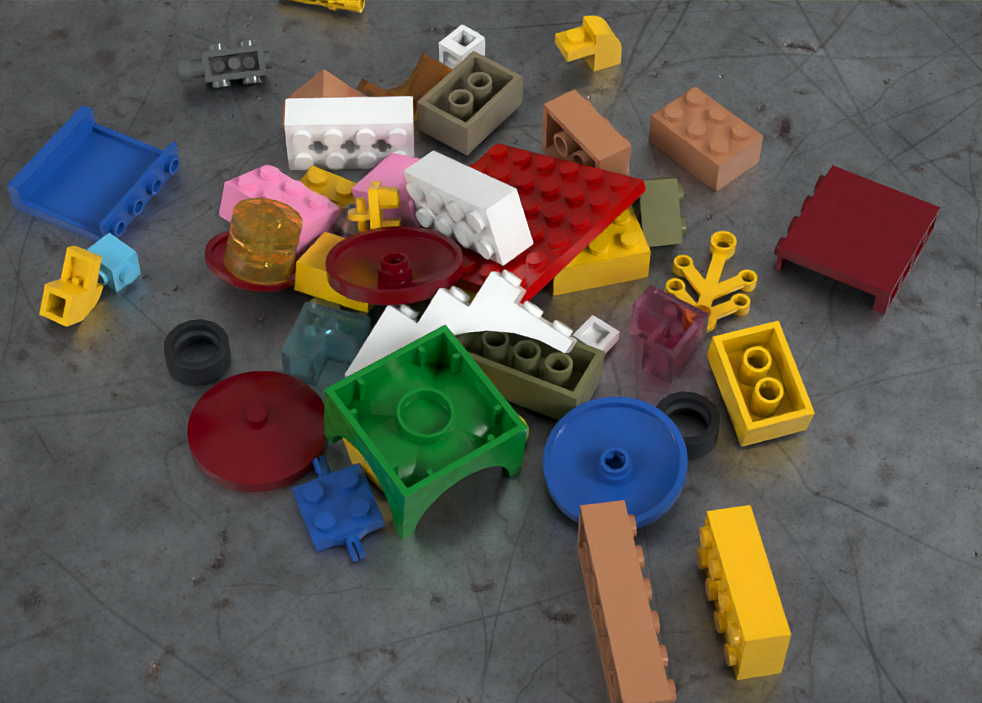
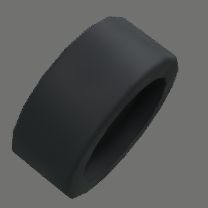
[164,319,231,385]
[656,391,720,460]

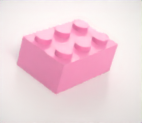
[219,164,341,260]

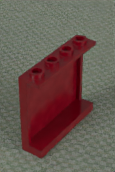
[774,165,940,315]

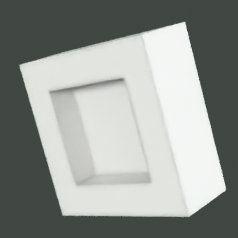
[572,315,620,354]

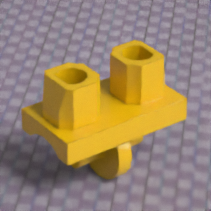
[347,181,402,231]

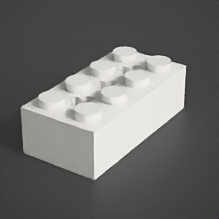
[284,96,415,170]
[403,151,534,266]

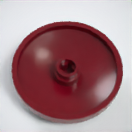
[325,226,463,305]
[187,371,329,492]

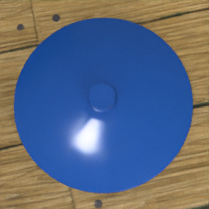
[543,396,688,529]

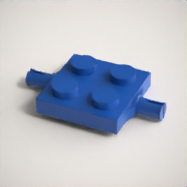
[292,456,385,562]

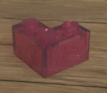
[630,284,709,384]

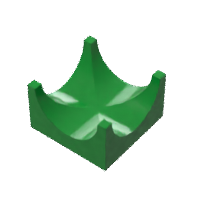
[324,324,528,540]

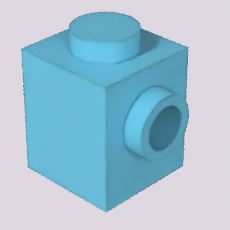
[87,233,141,293]

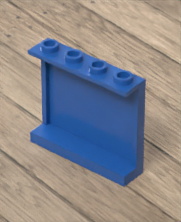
[7,105,180,242]

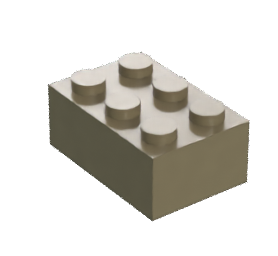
[417,51,523,156]

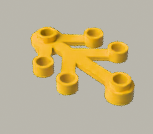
[665,231,758,334]

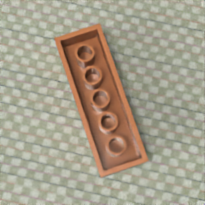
[577,500,677,703]

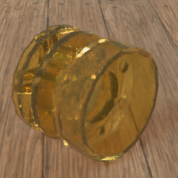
[224,198,303,285]

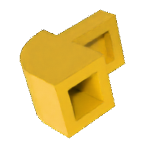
[555,15,622,72]
[39,245,103,327]

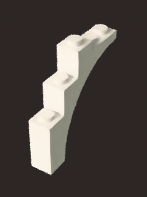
[345,269,578,377]

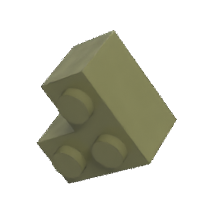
[631,177,687,247]

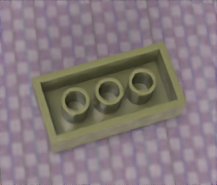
[457,330,605,420]

